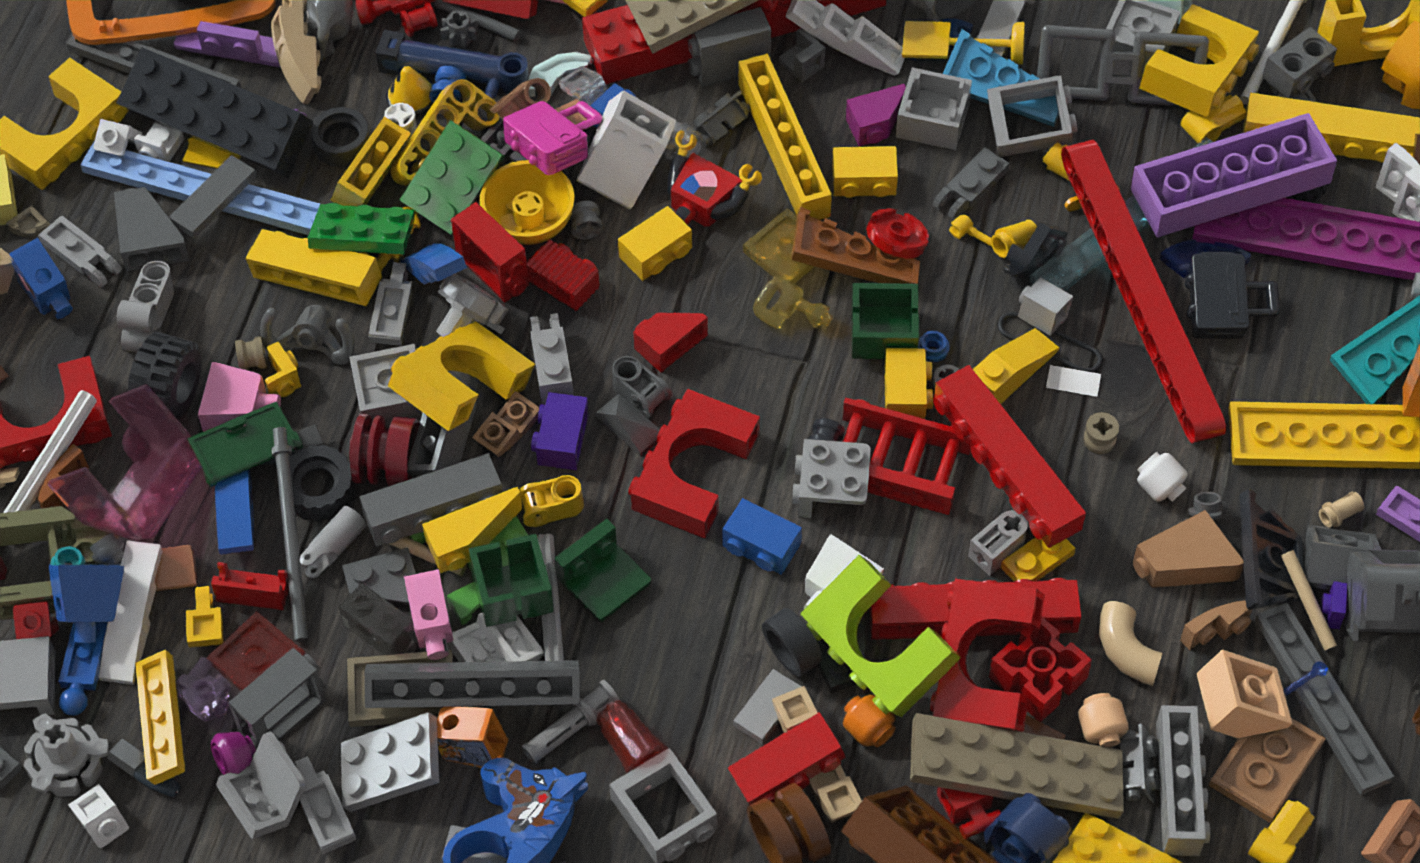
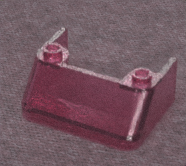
[47,384,202,542]

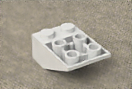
[576,90,677,210]

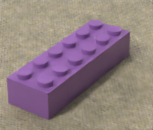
[1131,113,1337,237]

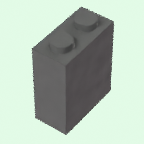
[688,7,771,87]

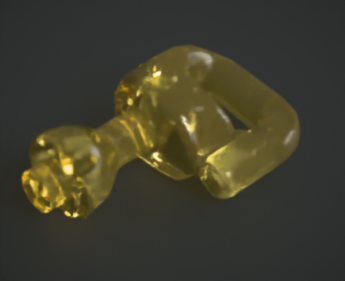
[753,276,833,330]

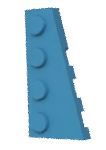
[943,29,1059,127]

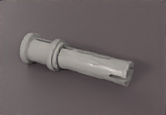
[521,680,621,764]

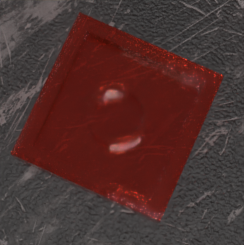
[207,611,305,691]

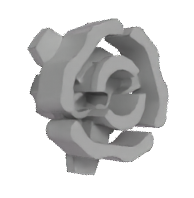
[436,274,509,337]
[24,713,109,797]

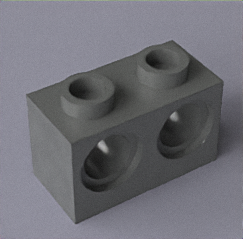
[1262,27,1337,98]

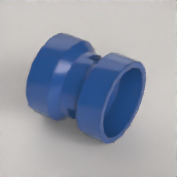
[429,66,467,103]

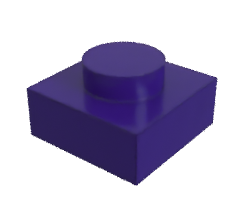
[1321,581,1347,629]

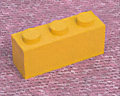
[331,117,411,206]

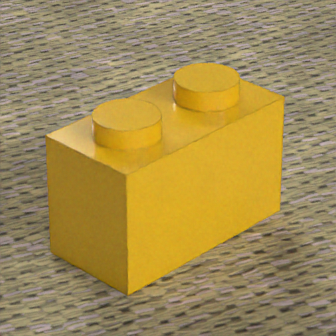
[832,146,898,197]
[618,206,692,281]
[885,348,933,419]

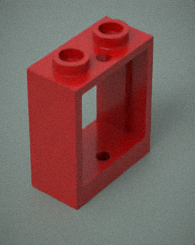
[451,202,529,303]

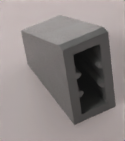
[114,187,190,271]

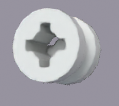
[384,103,417,140]

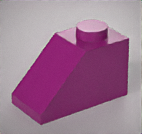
[846,84,906,146]

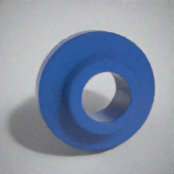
[918,331,949,362]

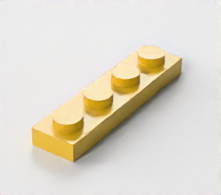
[136,650,185,785]

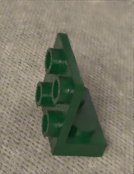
[554,519,651,622]

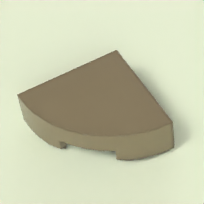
[6,205,50,237]

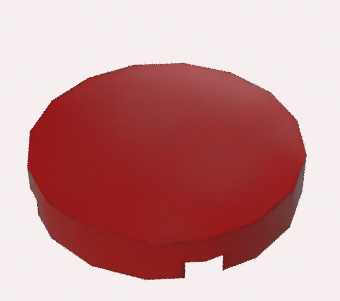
[866,208,929,259]

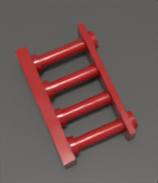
[842,397,971,515]

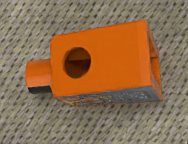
[437,706,508,768]

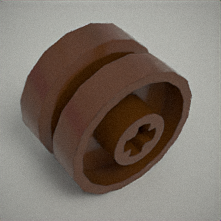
[747,783,831,863]

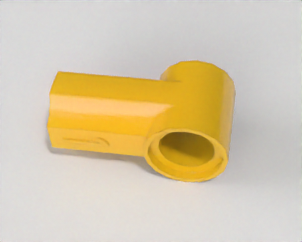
[1181,95,1246,146]
[1248,800,1315,863]

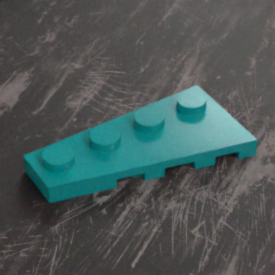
[1330,296,1420,404]

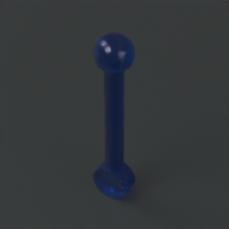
[1283,662,1328,697]

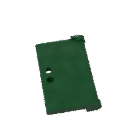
[187,402,303,487]

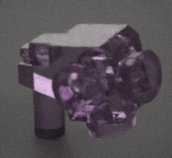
[176,657,232,721]

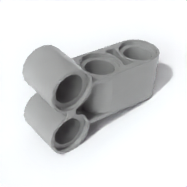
[116,261,174,353]

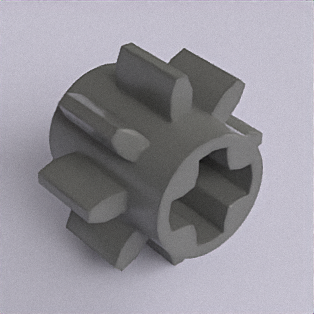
[440,11,478,48]

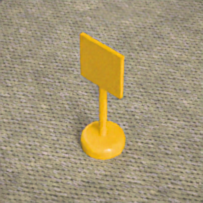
[902,21,1025,65]

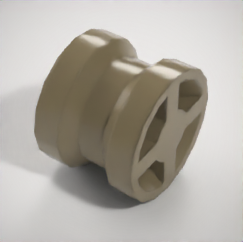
[235,336,267,371]
[1083,412,1119,454]

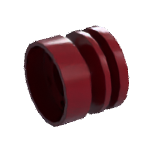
[349,414,419,486]

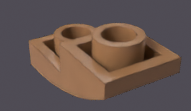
[472,391,539,457]
[1180,600,1252,650]

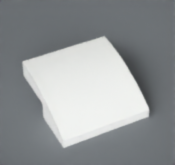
[1375,143,1420,222]
[447,613,544,662]

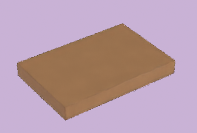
[1209,718,1326,824]

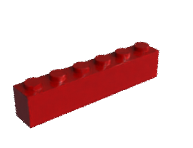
[933,365,1086,548]
[869,578,1081,640]

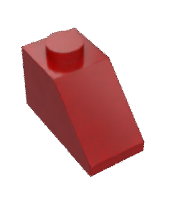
[633,313,708,372]

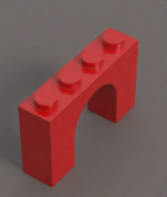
[0,356,112,469]
[628,389,760,539]
[930,579,1045,732]

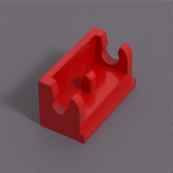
[211,562,289,610]

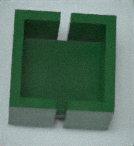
[851,283,919,359]
[469,534,554,627]

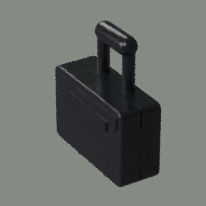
[1185,252,1280,339]

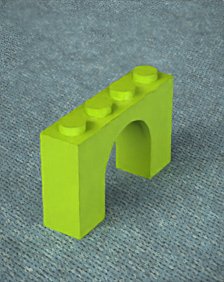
[800,555,961,717]

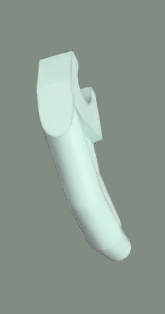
[528,52,593,97]

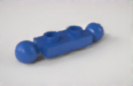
[59,622,107,716]

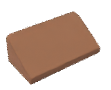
[154,545,197,591]
[1361,799,1420,863]

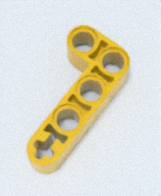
[391,79,500,186]

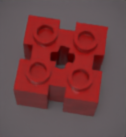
[989,617,1092,722]

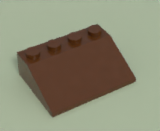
[841,785,999,863]

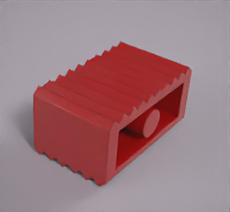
[527,239,600,311]

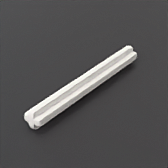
[4,390,97,513]

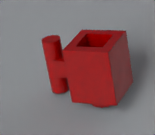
[937,787,1001,839]

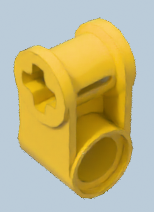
[519,475,584,527]

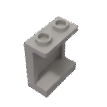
[0,636,56,715]

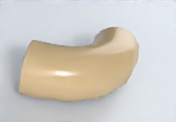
[1099,601,1162,686]

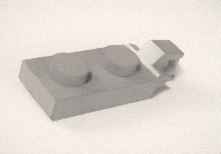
[368,262,413,346]
[295,756,356,854]

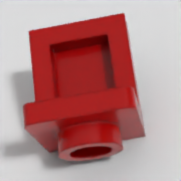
[13,602,59,639]

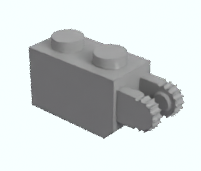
[530,314,573,405]

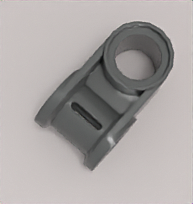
[612,356,673,418]

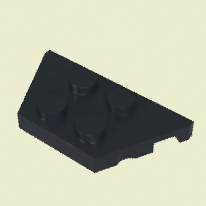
[1239,489,1304,610]

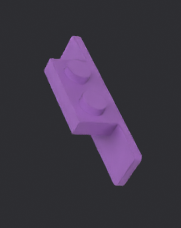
[174,21,280,67]

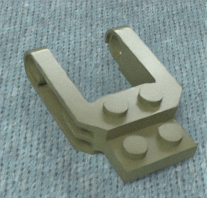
[0,506,119,620]

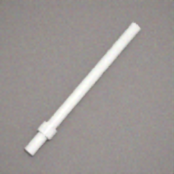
[1240,0,1307,105]

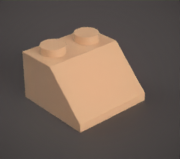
[1197,650,1292,738]

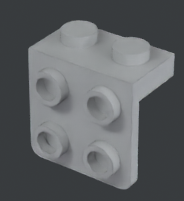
[792,439,871,518]
[216,732,306,839]

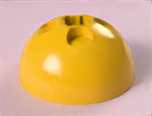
[480,160,574,245]

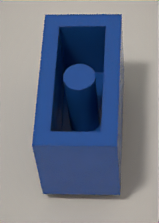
[722,498,802,575]

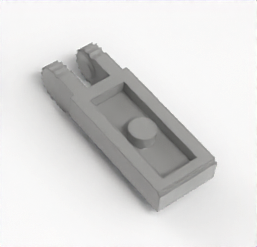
[38,216,122,288]

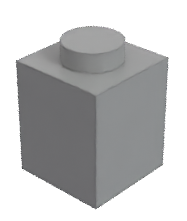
[1018,277,1073,336]

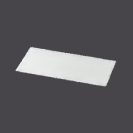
[1046,365,1101,397]

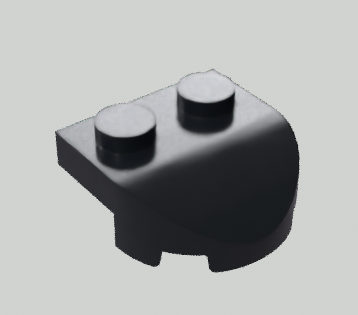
[1003,222,1068,277]

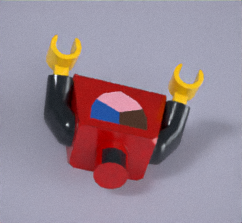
[667,130,762,227]

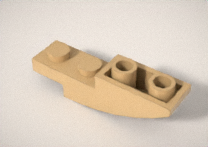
[271,0,321,105]

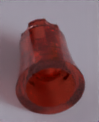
[596,700,668,774]

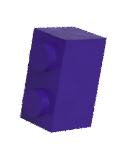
[531,392,589,470]

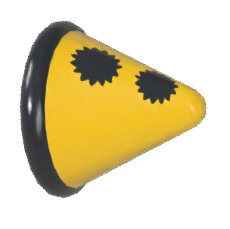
[386,66,434,116]

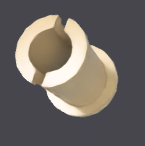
[1319,491,1364,527]

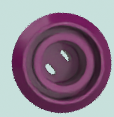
[211,732,256,775]

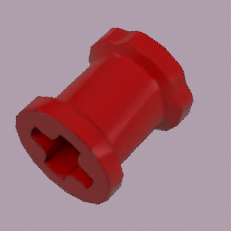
[399,2,438,37]

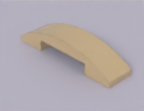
[772,686,862,823]

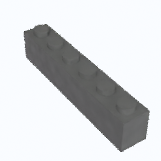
[364,660,580,708]

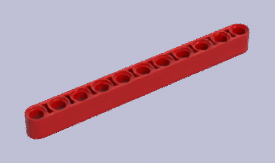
[1061,140,1226,443]

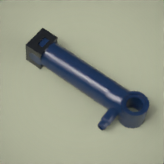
[376,30,529,100]

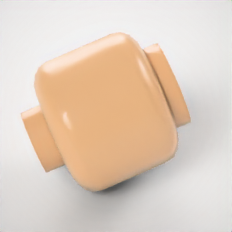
[1078,693,1129,748]

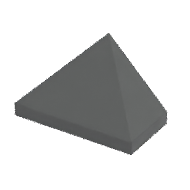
[595,394,660,456]

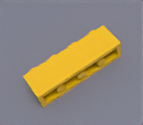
[245,229,382,306]

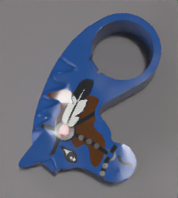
[443,758,588,863]

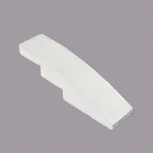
[785,0,905,76]
[99,540,163,685]

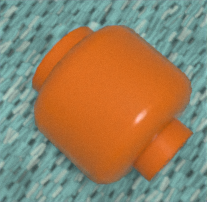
[843,695,896,747]

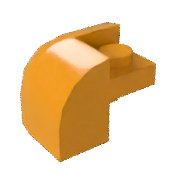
[1381,20,1420,109]

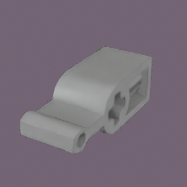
[968,510,1030,576]

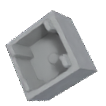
[1098,0,1181,73]
[896,68,972,150]
[349,344,423,428]

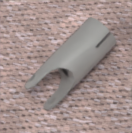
[299,506,367,578]

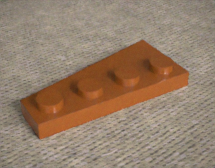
[791,206,920,284]

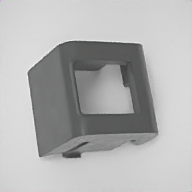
[1344,550,1420,641]

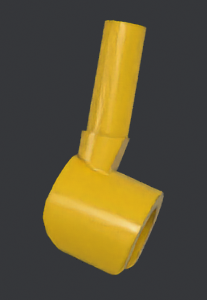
[949,215,991,246]

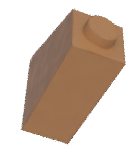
[1133,510,1244,588]

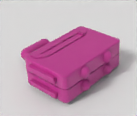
[503,101,603,175]

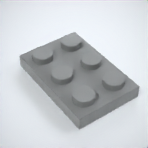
[341,712,439,812]

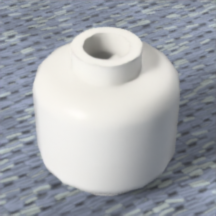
[1137,452,1188,502]

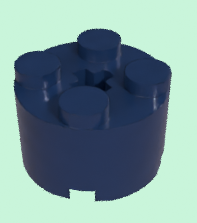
[984,793,1071,863]

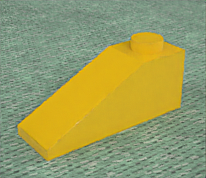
[973,328,1059,404]
[422,487,522,573]

